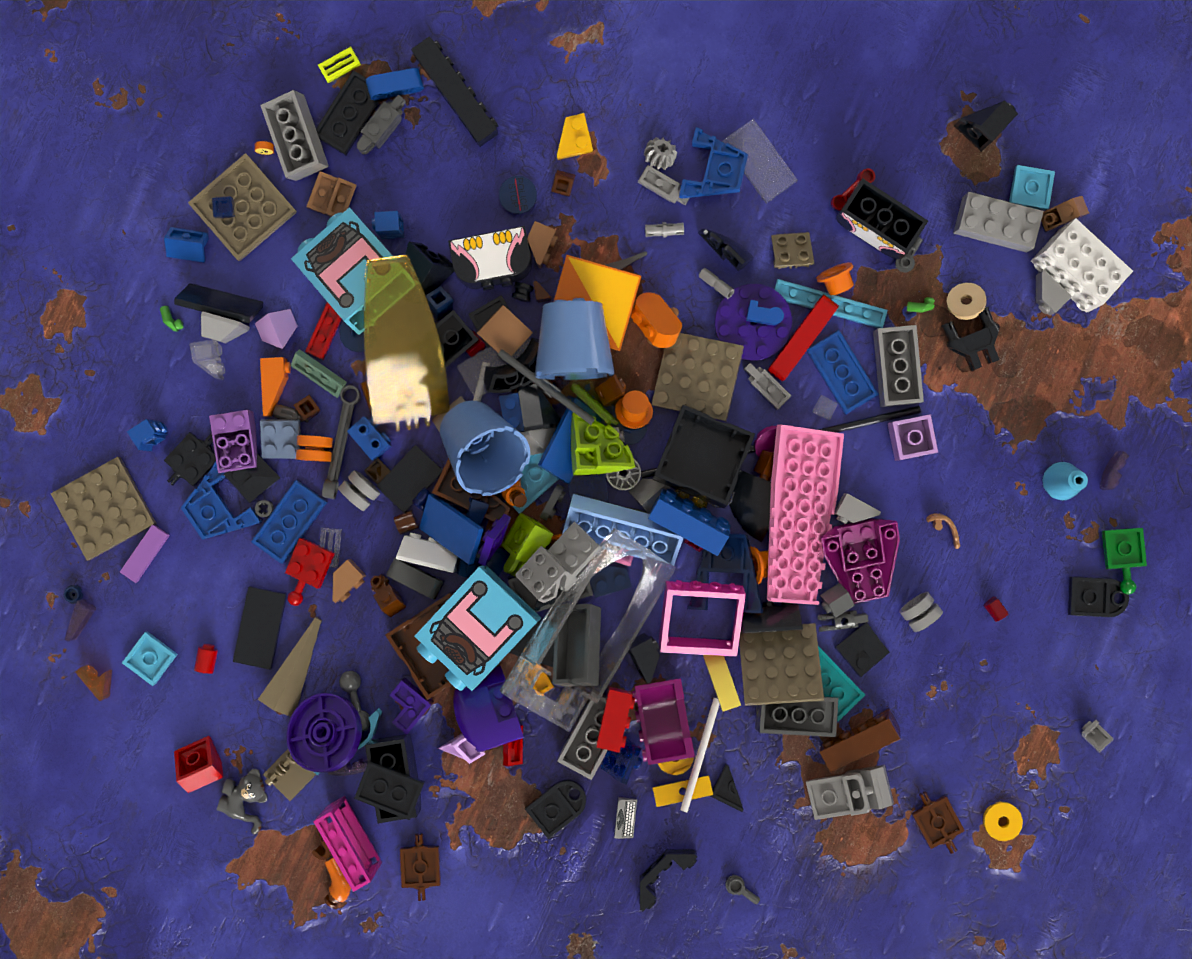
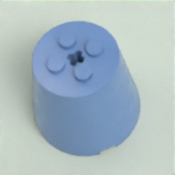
[535,298,614,380]
[440,400,530,496]

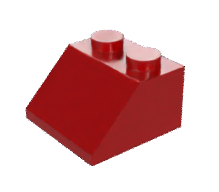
[174,736,223,793]

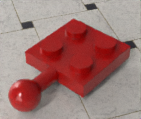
[285,538,335,606]

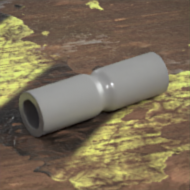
[699,268,734,299]

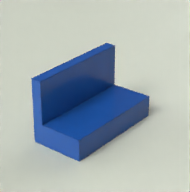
[164,227,209,262]

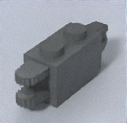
[357,95,406,155]

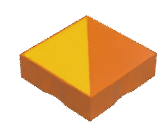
[554,255,642,351]

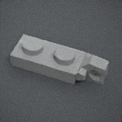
[638,165,689,205]
[744,363,791,410]

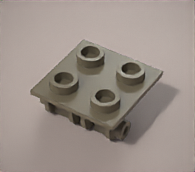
[771,232,814,269]
[263,749,316,801]

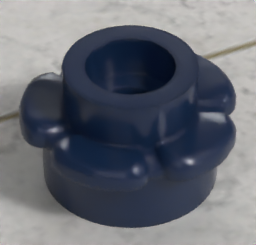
[63,585,83,604]

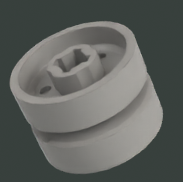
[606,459,641,491]
[338,470,381,511]
[899,592,943,632]

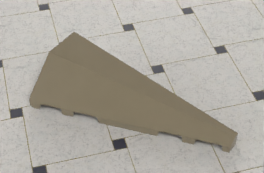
[258,617,322,717]

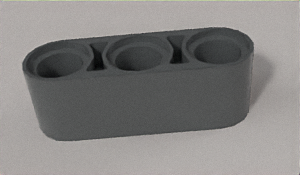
[386,557,444,600]

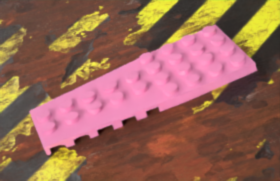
[767,425,844,605]

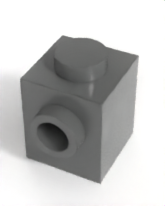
[820,583,855,618]

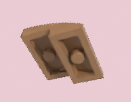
[306,171,356,217]
[477,305,533,356]

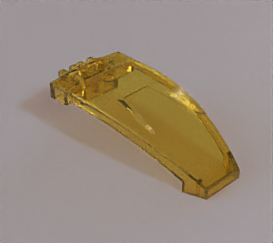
[364,255,450,432]

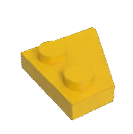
[557,113,593,160]

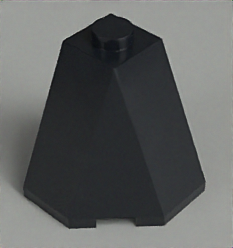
[954,101,1018,152]
[403,241,454,303]
[518,382,561,431]

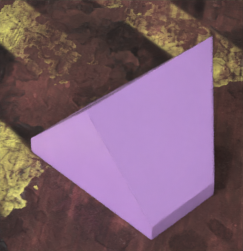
[255,309,298,349]
[438,734,485,764]

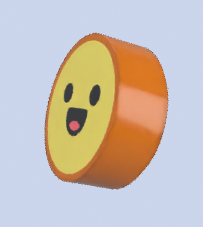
[254,141,274,155]

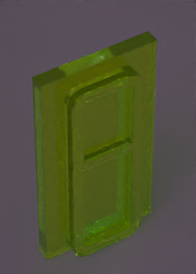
[570,383,620,425]

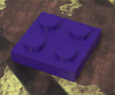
[478,514,511,566]

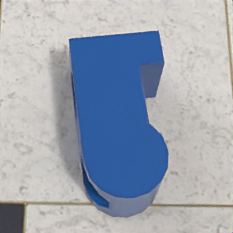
[746,300,784,325]

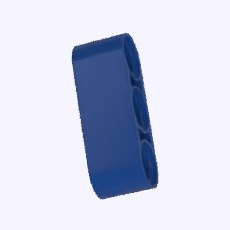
[365,68,424,100]

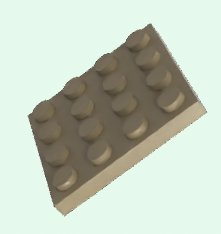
[188,153,297,262]
[652,333,744,422]
[51,457,157,561]
[739,623,824,706]

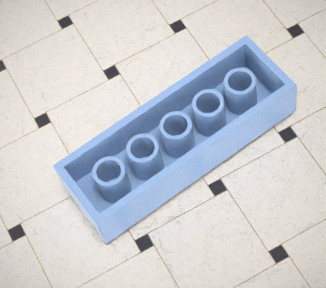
[562,494,683,567]

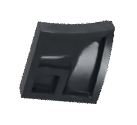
[223,454,280,503]
[835,622,890,677]

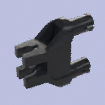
[941,307,1000,371]

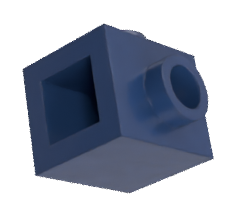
[425,286,454,321]

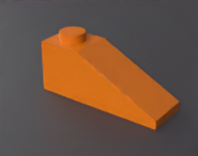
[260,357,291,417]

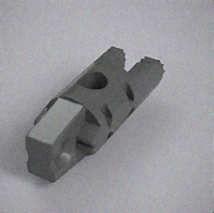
[817,610,868,632]

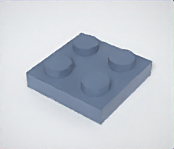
[260,419,301,459]

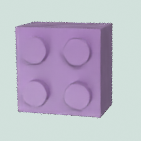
[887,414,938,461]

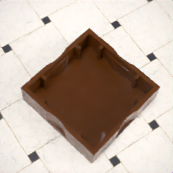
[385,591,454,700]

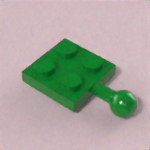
[1102,528,1147,594]

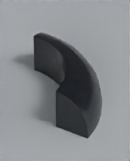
[484,338,539,393]

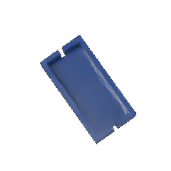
[648,488,731,556]

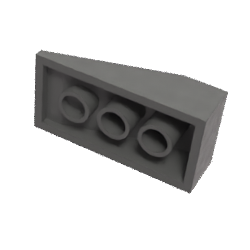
[755,696,838,737]

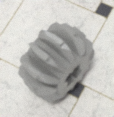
[644,137,677,170]

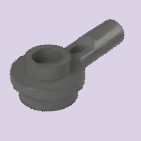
[895,237,923,273]
[725,875,760,905]

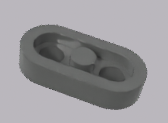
[540,484,566,521]

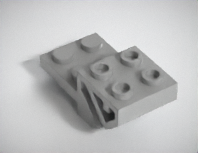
[515,521,602,603]
[806,764,894,820]

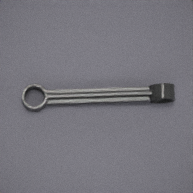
[322,385,361,499]

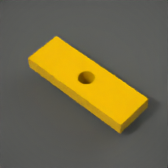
[653,775,713,807]

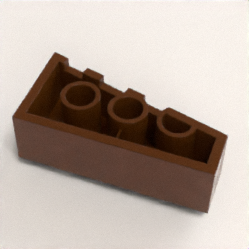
[432,458,511,522]
[819,708,901,772]

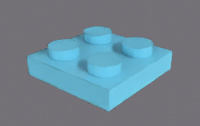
[1009,165,1055,210]
[122,631,178,686]

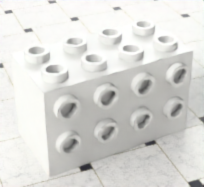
[1031,218,1133,313]

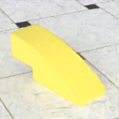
[703,655,741,711]

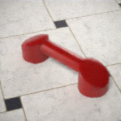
[831,168,875,211]

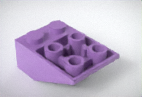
[209,410,257,473]

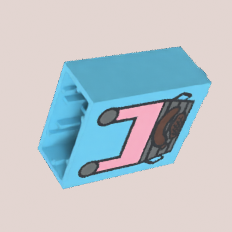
[291,207,417,335]
[415,565,541,691]

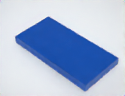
[806,330,879,415]
[538,397,603,484]
[251,480,328,564]
[419,494,484,564]

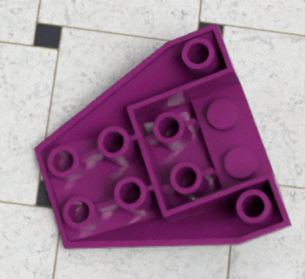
[821,519,900,604]

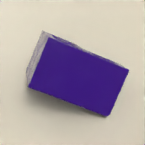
[389,677,434,734]

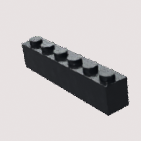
[411,36,499,147]

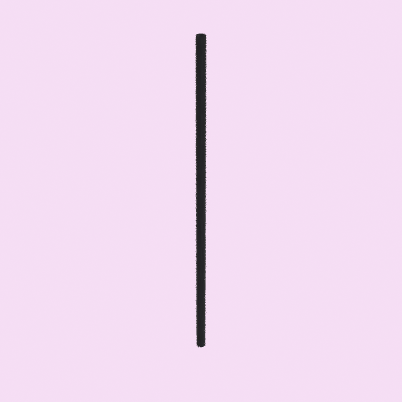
[641,406,921,479]

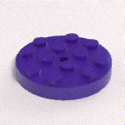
[715,284,792,361]
[286,693,362,773]

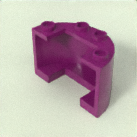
[632,678,695,765]

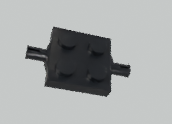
[164,432,216,486]

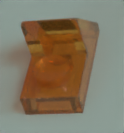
[75,665,112,701]

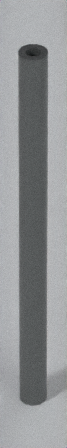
[497,349,595,425]

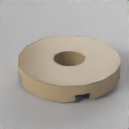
[947,283,987,320]

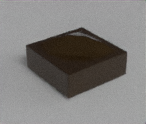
[364,458,391,485]

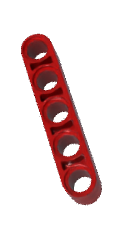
[767,294,839,382]

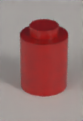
[194,644,218,674]

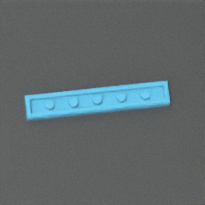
[774,279,888,328]

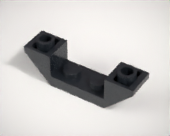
[639,849,698,912]

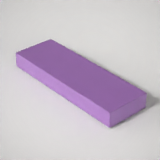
[120,525,170,583]

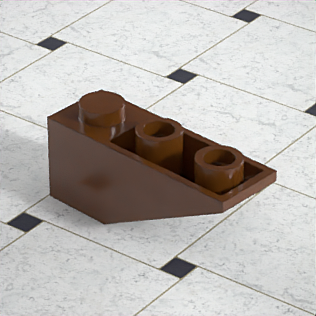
[594,374,626,407]

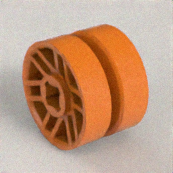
[296,435,333,462]

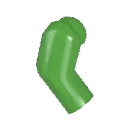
[907,297,935,313]
[160,306,184,332]

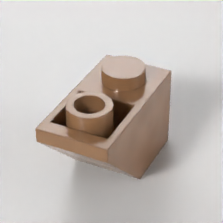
[1041,196,1089,231]
[527,221,558,268]
[333,559,367,603]

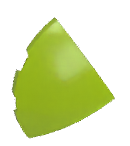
[571,412,635,475]

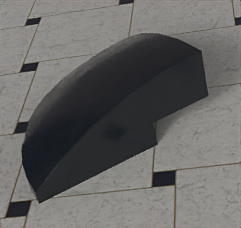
[698,229,754,271]
[729,470,771,542]

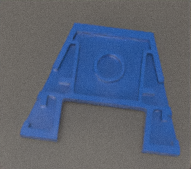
[679,127,748,199]
[181,462,262,540]

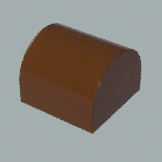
[293,394,321,422]
[394,510,419,535]

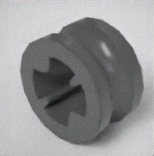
[255,500,274,517]

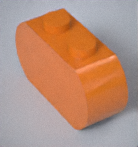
[631,292,682,348]

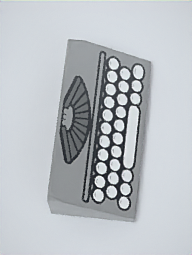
[614,797,637,839]

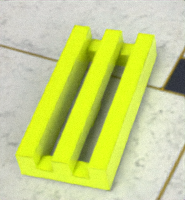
[318,47,361,83]

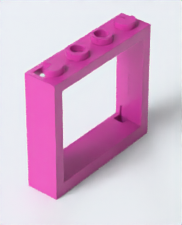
[659,580,746,656]
[313,796,382,892]

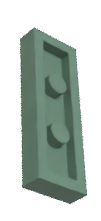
[290,349,346,398]

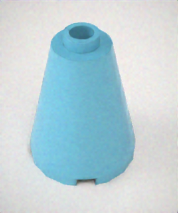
[1043,462,1088,500]

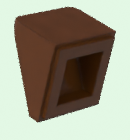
[551,170,576,197]
[533,281,552,303]

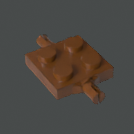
[911,791,965,854]
[400,833,441,901]

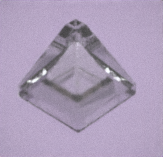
[813,395,838,420]

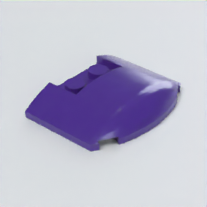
[453,666,524,753]

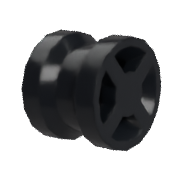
[511,282,534,302]

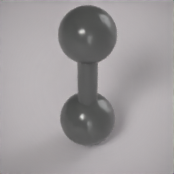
[339,671,370,732]

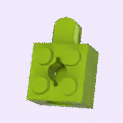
[501,512,553,577]

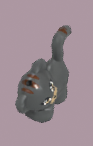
[217,769,268,834]

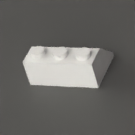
[396,532,459,573]

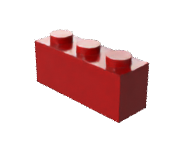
[596,687,635,753]

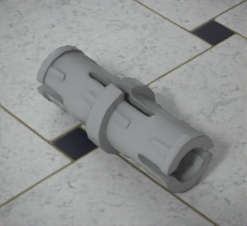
[645,222,684,238]

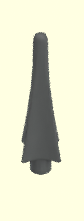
[605,251,647,270]

